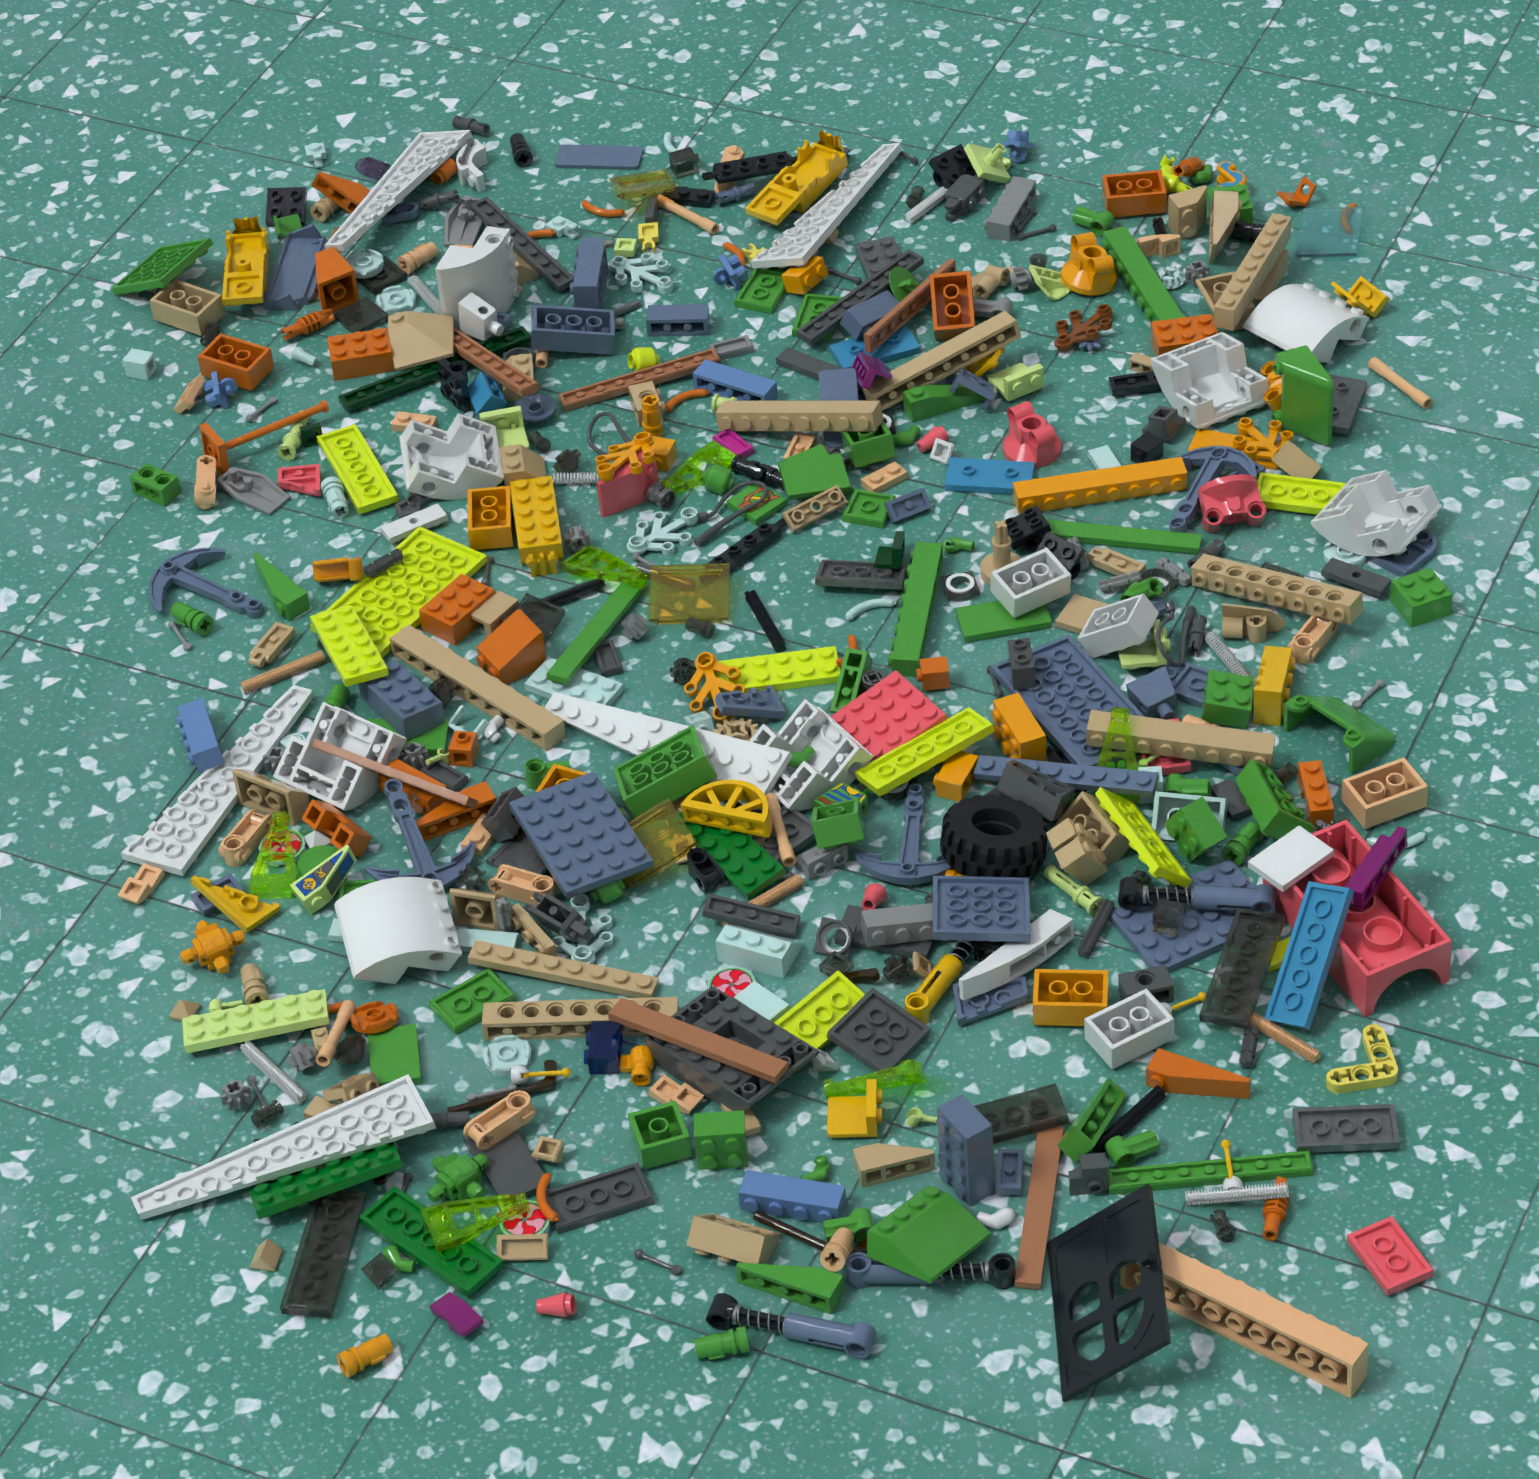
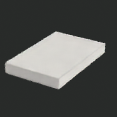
[1248,826,1334,892]

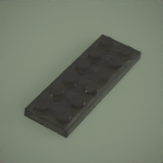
[1199,908,1285,1029]
[280,1190,367,1318]

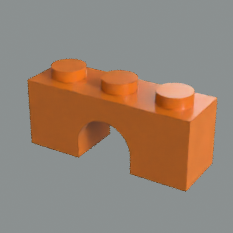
[1297,760,1334,831]
[302,799,372,857]

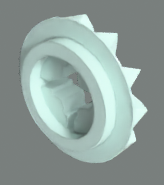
[1155,265,1185,289]

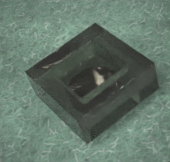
[819,951,854,977]
[361,1252,398,1290]

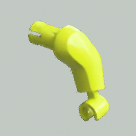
[1160,154,1193,193]

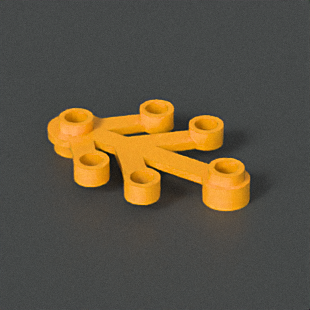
[1233,417,1294,467]
[595,432,655,482]
[684,652,747,725]

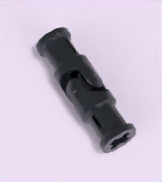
[730,454,785,491]

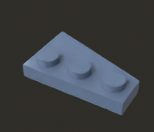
[715,685,786,719]
[953,977,1029,1026]

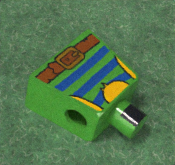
[814,783,869,817]

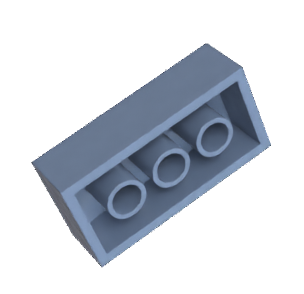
[570,237,609,309]
[531,304,615,355]
[359,660,444,740]
[936,1094,995,1206]

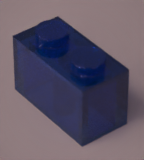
[584,1021,623,1075]

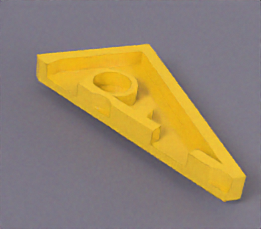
[190,875,281,934]

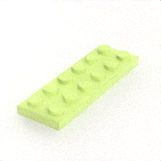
[182,989,330,1054]

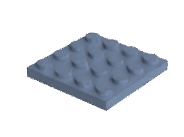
[932,876,1030,943]

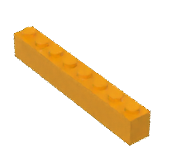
[1013,457,1188,515]

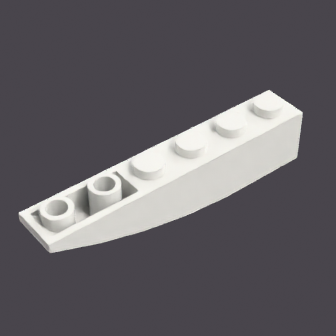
[959,909,1074,1000]

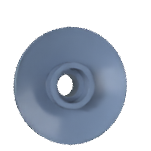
[514,394,556,422]

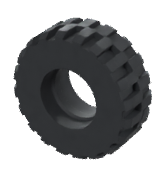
[940,794,1049,878]

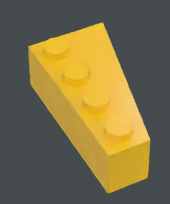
[1253,645,1296,726]

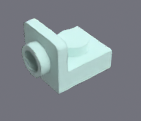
[684,711,714,732]

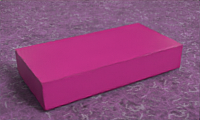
[712,429,755,459]

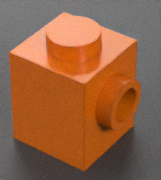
[916,656,950,691]
[448,731,479,767]

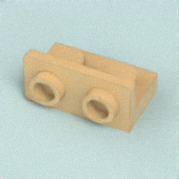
[322,1072,379,1103]

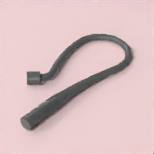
[587,411,642,455]
[694,480,768,547]
[1155,601,1196,667]

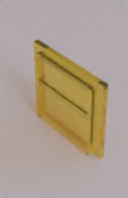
[610,168,676,199]
[649,563,730,624]
[622,798,697,890]

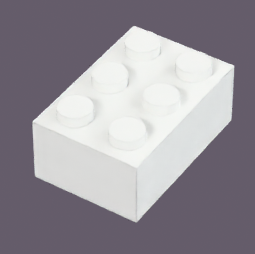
[990,548,1071,618]
[1077,593,1159,658]
[1084,988,1174,1069]

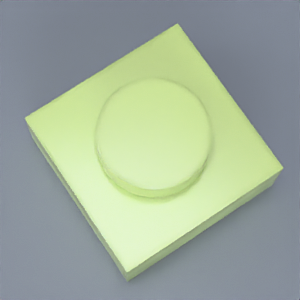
[614,238,637,258]

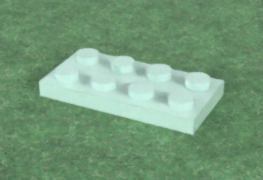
[524,657,624,706]

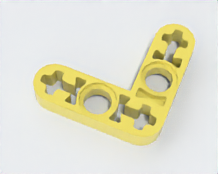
[1326,1024,1398,1094]

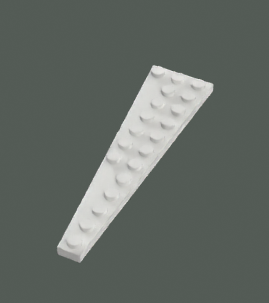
[325,130,472,253]
[750,143,902,269]
[121,685,314,876]
[545,692,793,813]
[131,1074,436,1220]

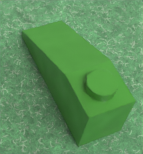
[830,648,873,713]

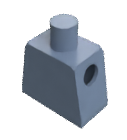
[1126,666,1178,720]

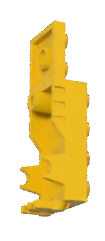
[745,130,848,226]
[222,216,270,306]
[510,476,564,578]

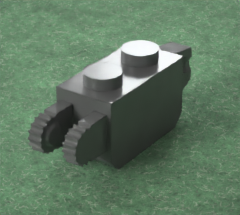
[945,174,988,221]
[523,892,594,943]

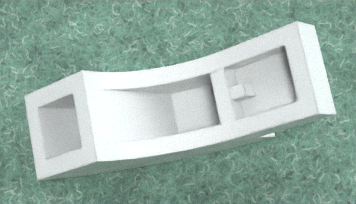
[456,139,488,193]

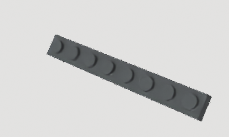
[470,196,573,293]
[796,250,924,346]

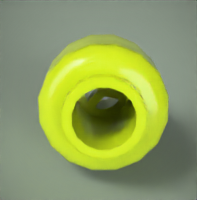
[627,347,660,372]

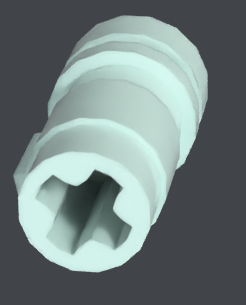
[320,476,349,518]

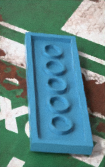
[1265,881,1354,1030]

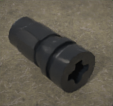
[510,133,533,167]
[1230,220,1265,242]

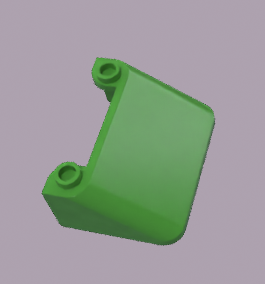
[1272,345,1334,446]
[1284,695,1395,774]

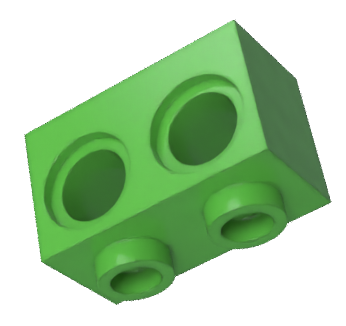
[130,463,181,507]

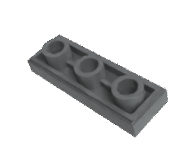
[1321,558,1391,598]

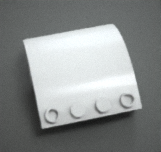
[435,226,520,331]
[1243,282,1369,362]
[1150,332,1269,429]
[399,413,504,500]
[1310,470,1442,557]
[750,699,874,811]
[273,702,407,811]
[334,877,462,984]

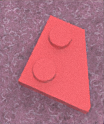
[278,464,321,496]

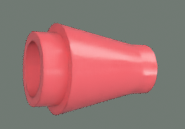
[916,425,949,453]
[861,884,887,910]
[536,1292,577,1318]

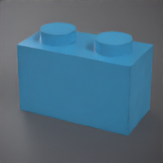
[468,372,507,417]

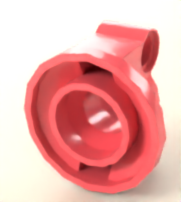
[1003,401,1062,468]
[1197,474,1266,533]

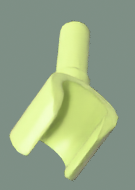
[425,748,450,765]
[209,999,243,1013]
[906,1107,937,1127]

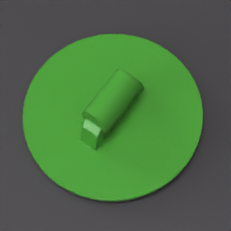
[889,267,920,302]

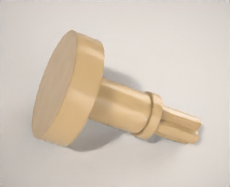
[980,520,1022,586]

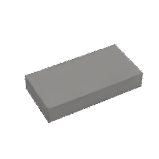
[708,335,754,360]

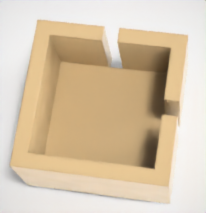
[1046,817,1109,886]

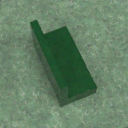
[874,531,905,569]

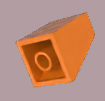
[315,247,360,313]
[476,609,546,685]

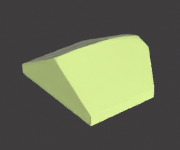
[1028,264,1072,300]

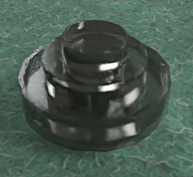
[553,448,582,474]
[428,677,454,705]
[334,1034,367,1066]

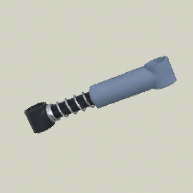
[1118,876,1277,918]
[846,1252,1016,1290]
[706,1293,876,1359]

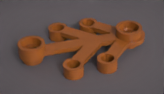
[1054,304,1113,352]

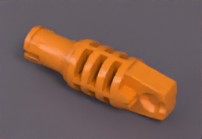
[1173,156,1206,177]
[281,308,335,341]
[1262,1176,1290,1241]

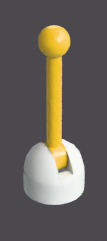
[1160,992,1207,1016]
[511,1065,571,1085]
[1221,1139,1243,1190]

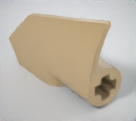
[971,265,1014,300]
[1222,603,1286,643]

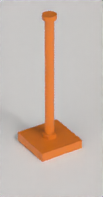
[199,400,329,476]

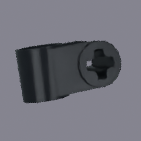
[687,848,725,892]

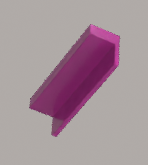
[851,351,892,390]
[1344,826,1408,910]

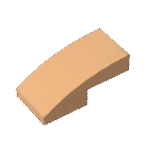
[1137,234,1181,258]
[117,863,165,904]
[648,1074,704,1114]

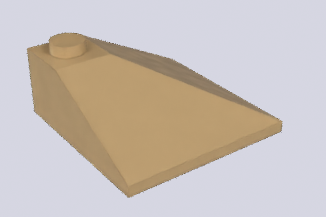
[388,311,454,371]

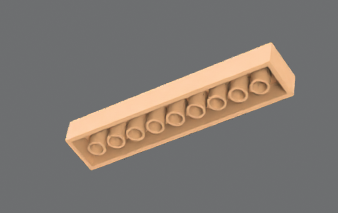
[1120,1243,1369,1399]

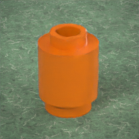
[430,158,457,185]

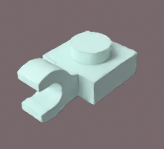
[304,142,327,168]
[545,215,579,239]

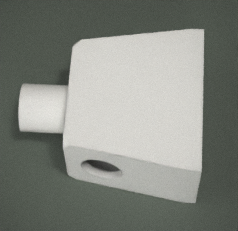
[458,292,504,341]

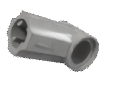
[973,298,1013,319]

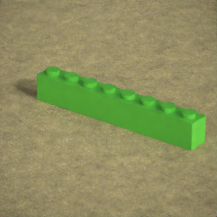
[1100,226,1184,322]
[888,542,943,677]

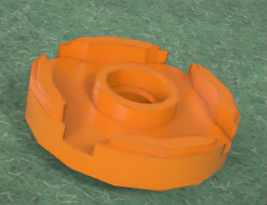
[350,1001,399,1034]

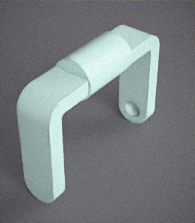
[448,705,488,738]

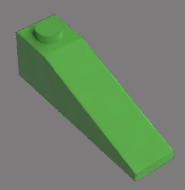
[903,384,986,423]
[253,552,310,621]
[1057,1077,1127,1162]
[736,1262,844,1315]

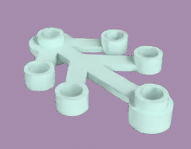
[609,253,674,294]
[627,507,698,556]
[551,894,614,964]

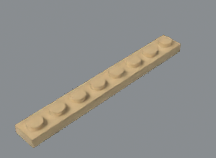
[468,940,659,998]

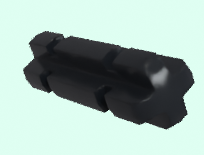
[1152,217,1167,235]

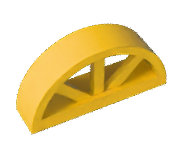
[681,779,773,838]

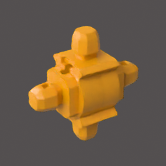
[179,920,246,974]

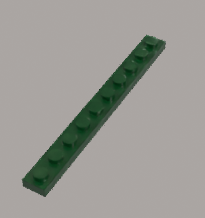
[338,326,531,413]

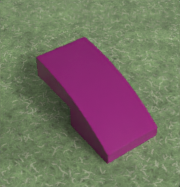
[429,1292,484,1338]

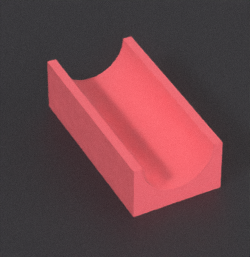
[1263,819,1452,1017]

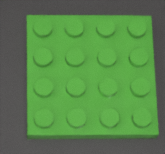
[111,238,213,295]

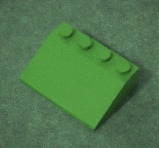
[613,725,718,821]
[867,1185,991,1284]

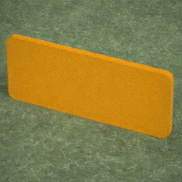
[1188,429,1281,470]

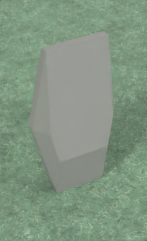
[444,195,483,247]
[217,467,290,516]

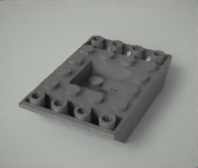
[643,986,819,1111]

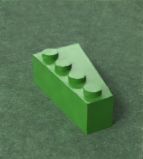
[1235,758,1315,839]

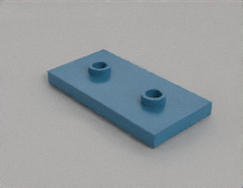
[829,324,921,369]
[944,457,1035,494]

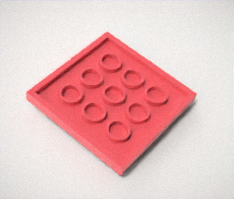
[830,670,948,763]

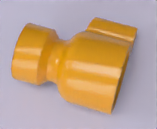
[619,1045,655,1086]

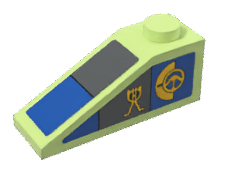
[290,845,357,915]

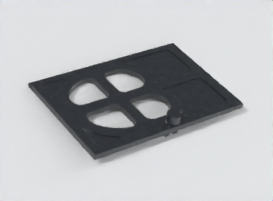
[1047,1183,1171,1402]

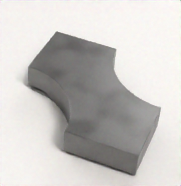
[394,492,436,519]

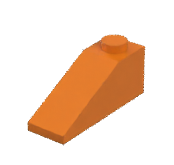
[311,172,370,214]

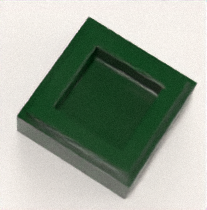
[299,423,322,447]

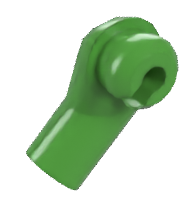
[1192,164,1213,185]
[892,425,920,445]
[942,537,975,553]
[787,746,815,768]
[800,1155,831,1182]
[383,1245,416,1273]

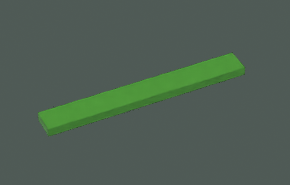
[1029,519,1202,554]
[546,575,647,685]
[1108,1150,1313,1195]

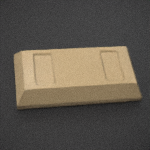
[497,1234,548,1261]

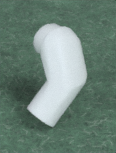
[484,715,504,743]
[976,1207,1015,1230]

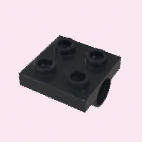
[928,144,977,189]
[265,187,307,226]
[437,358,471,413]
[1005,506,1052,551]
[1035,532,1085,580]

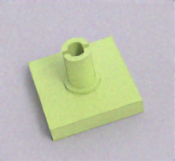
[964,143,1011,184]

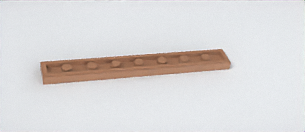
[864,259,956,354]
[454,328,540,397]
[558,348,721,412]
[312,739,478,809]
[608,998,789,1084]
[1015,1124,1064,1290]

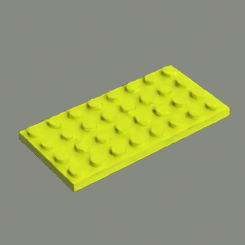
[310,526,488,658]

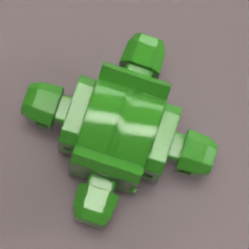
[427,1152,489,1204]

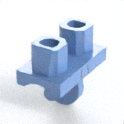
[1002,130,1034,163]
[713,254,749,290]
[203,371,237,409]

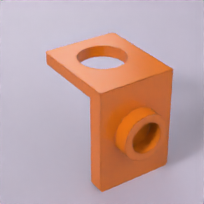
[1277,176,1317,207]

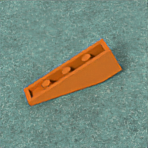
[415,781,496,841]
[1146,1048,1251,1099]

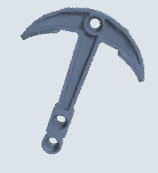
[1168,446,1257,533]
[149,548,264,619]
[365,779,475,890]
[852,783,955,885]

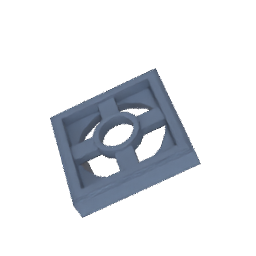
[949,368,997,411]

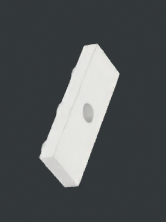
[380,503,448,544]

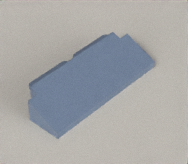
[261,224,329,311]

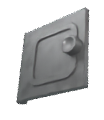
[486,826,549,875]

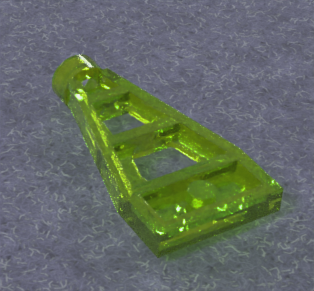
[660,440,736,494]
[560,545,647,589]
[1092,708,1140,803]
[248,811,298,899]
[823,1059,927,1100]
[421,1192,530,1252]

